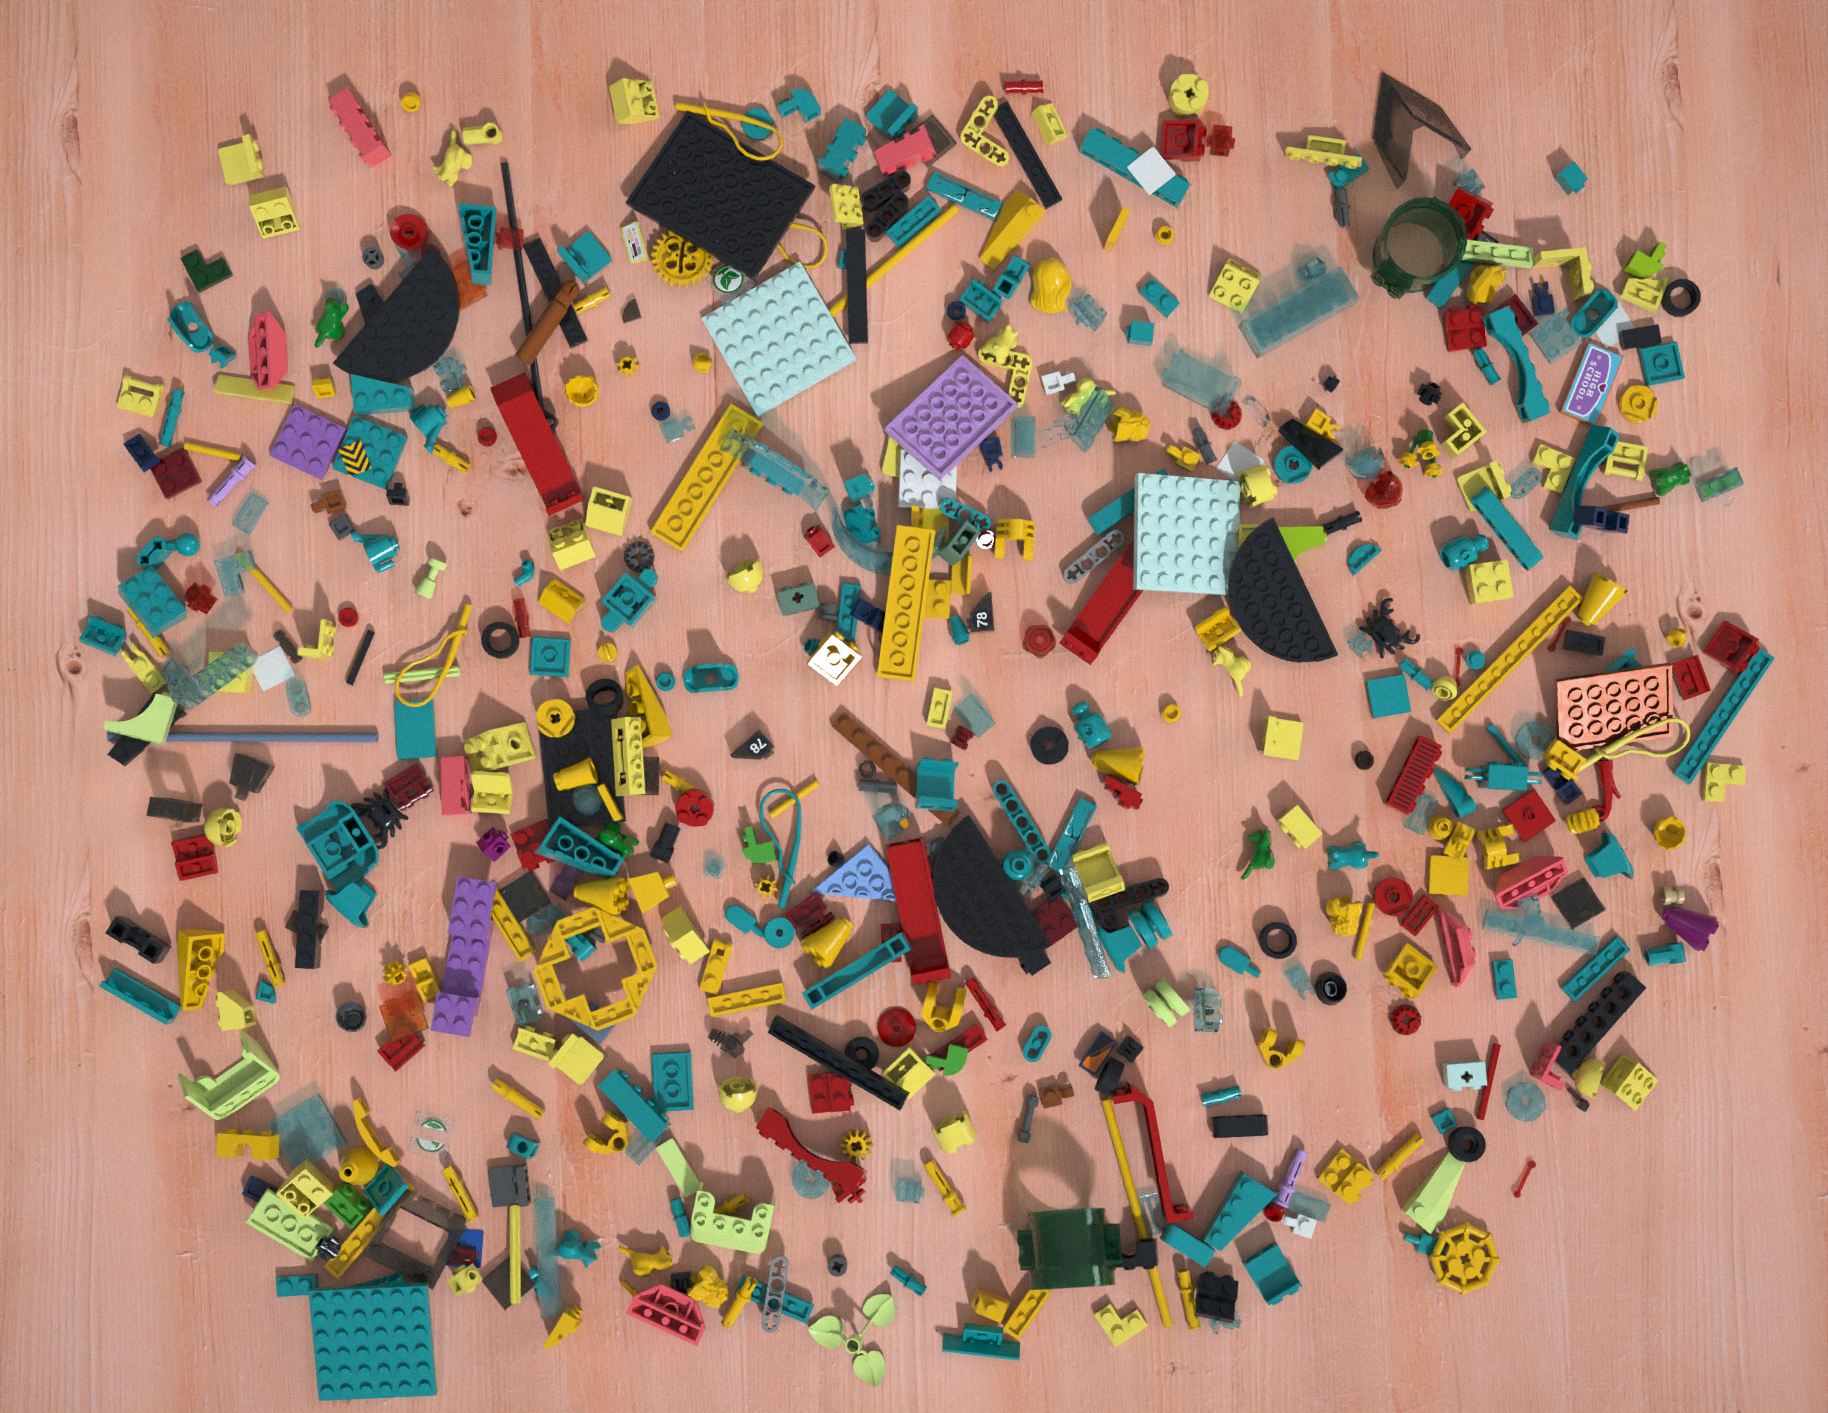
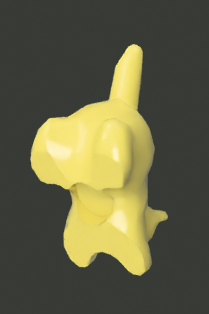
[433,130,472,187]
[981,325,1018,365]
[1060,378,1116,416]
[1212,644,1251,697]

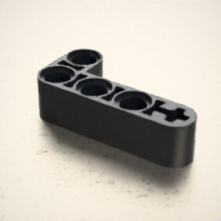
[1095,878,1169,931]

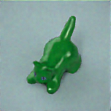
[314,297,349,348]
[1649,462,1692,496]
[593,822,639,859]
[1241,829,1275,880]

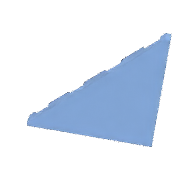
[811,844,896,901]

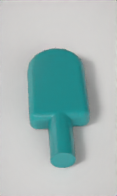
[725,904,763,938]
[1218,946,1261,978]
[1403,1233,1447,1256]

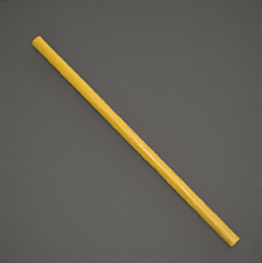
[828,204,959,318]
[1101,1098,1173,1328]

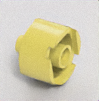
[1168,74,1209,118]
[1236,465,1277,508]
[931,1111,976,1154]

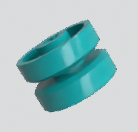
[1127,899,1173,949]

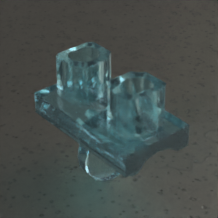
[1071,294,1107,332]
[433,356,467,392]

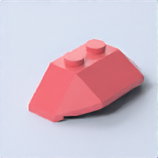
[248,311,288,391]
[1494,856,1568,910]
[1436,909,1476,987]
[626,1283,706,1346]

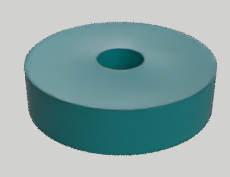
[742,108,773,140]
[763,917,795,948]

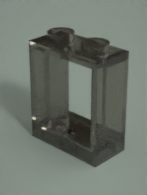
[146,797,203,823]

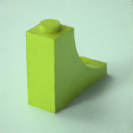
[1278,526,1327,560]

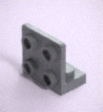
[488,1164,531,1207]

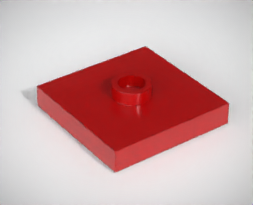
[1501,789,1556,842]

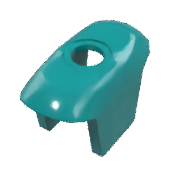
[1570,289,1618,338]
[167,301,214,353]
[683,663,739,693]
[1584,830,1634,879]
[325,880,377,928]
[1096,925,1142,974]

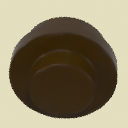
[1354,751,1374,770]

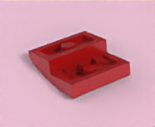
[171,834,218,881]

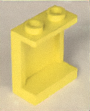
[1072,843,1125,902]

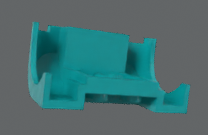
[296,801,380,893]

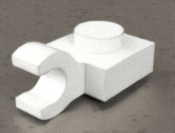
[1041,371,1076,396]
[1280,1213,1317,1239]

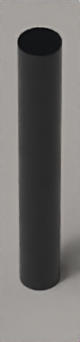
[346,630,375,686]

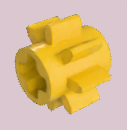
[616,353,640,379]
[754,875,778,899]
[382,960,407,986]

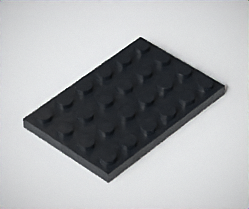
[540,709,626,829]

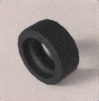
[1661,279,1701,317]
[481,622,520,659]
[586,678,624,716]
[1259,922,1297,959]
[1095,1057,1125,1097]

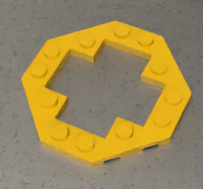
[534,907,658,1031]

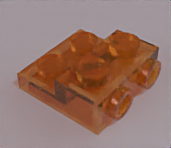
[450,259,488,311]
[379,991,429,1043]

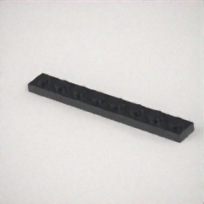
[768,1015,910,1111]

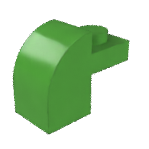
[742,826,777,863]
[925,1043,968,1076]

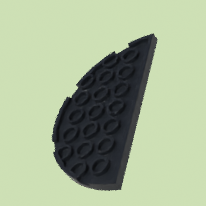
[333,247,460,382]
[1228,517,1338,663]
[933,815,1052,958]

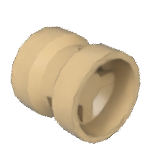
[1659,886,1685,905]

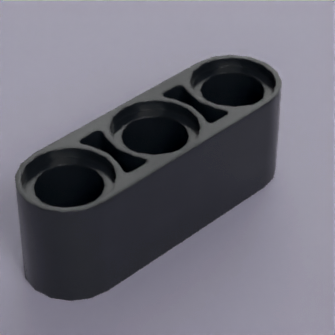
[861,171,911,212]
[866,192,908,242]
[1211,1114,1268,1138]

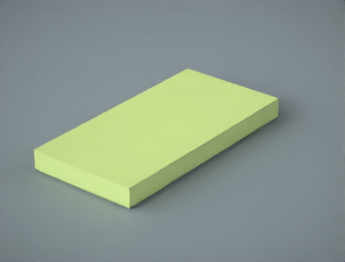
[245,1188,335,1262]

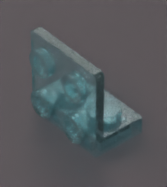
[1529,308,1582,364]

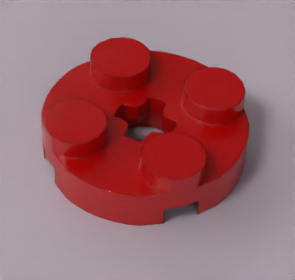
[675,788,714,827]
[1373,878,1413,916]

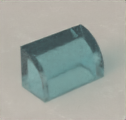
[1011,417,1035,458]

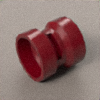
[949,725,975,751]

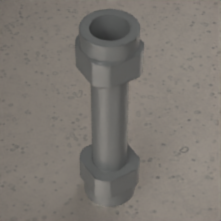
[1017,1095,1039,1143]

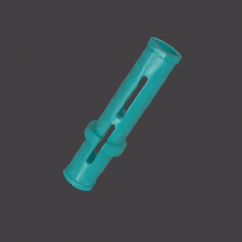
[159,389,185,448]

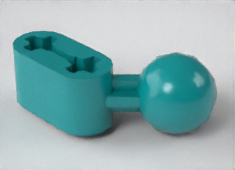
[136,533,200,570]

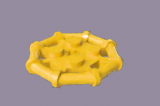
[1429,1222,1500,1295]

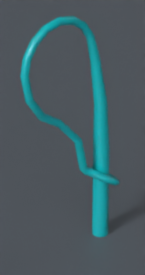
[759,789,802,908]

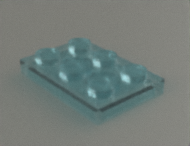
[1067,386,1115,452]

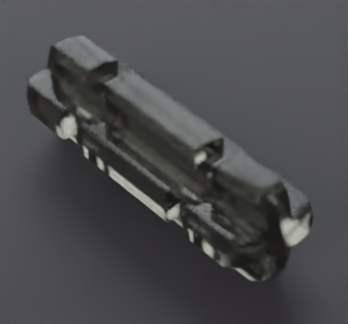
[273,629,303,664]

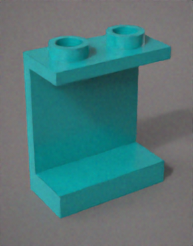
[915,757,959,812]
[1242,1241,1302,1305]

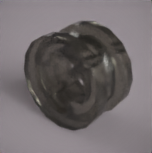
[859,761,876,778]

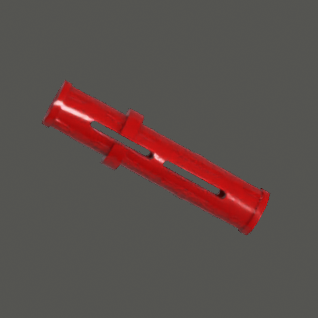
[964,977,1006,1032]

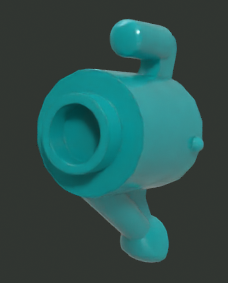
[410,404,448,454]
[350,532,400,573]

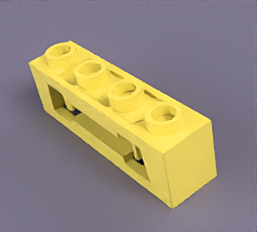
[611,717,645,796]

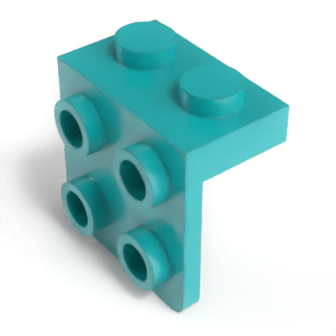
[866,90,918,141]

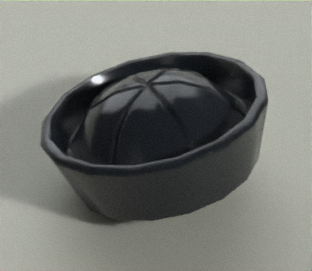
[1315,972,1347,1006]

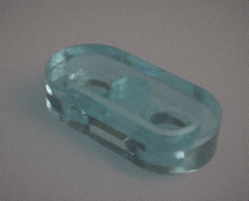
[286,679,311,717]

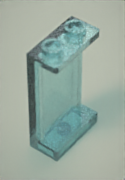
[1161,348,1241,417]

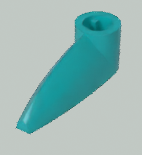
[1433,768,1477,819]

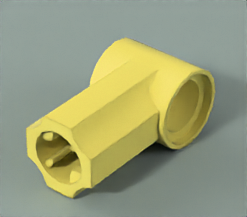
[462,123,503,145]

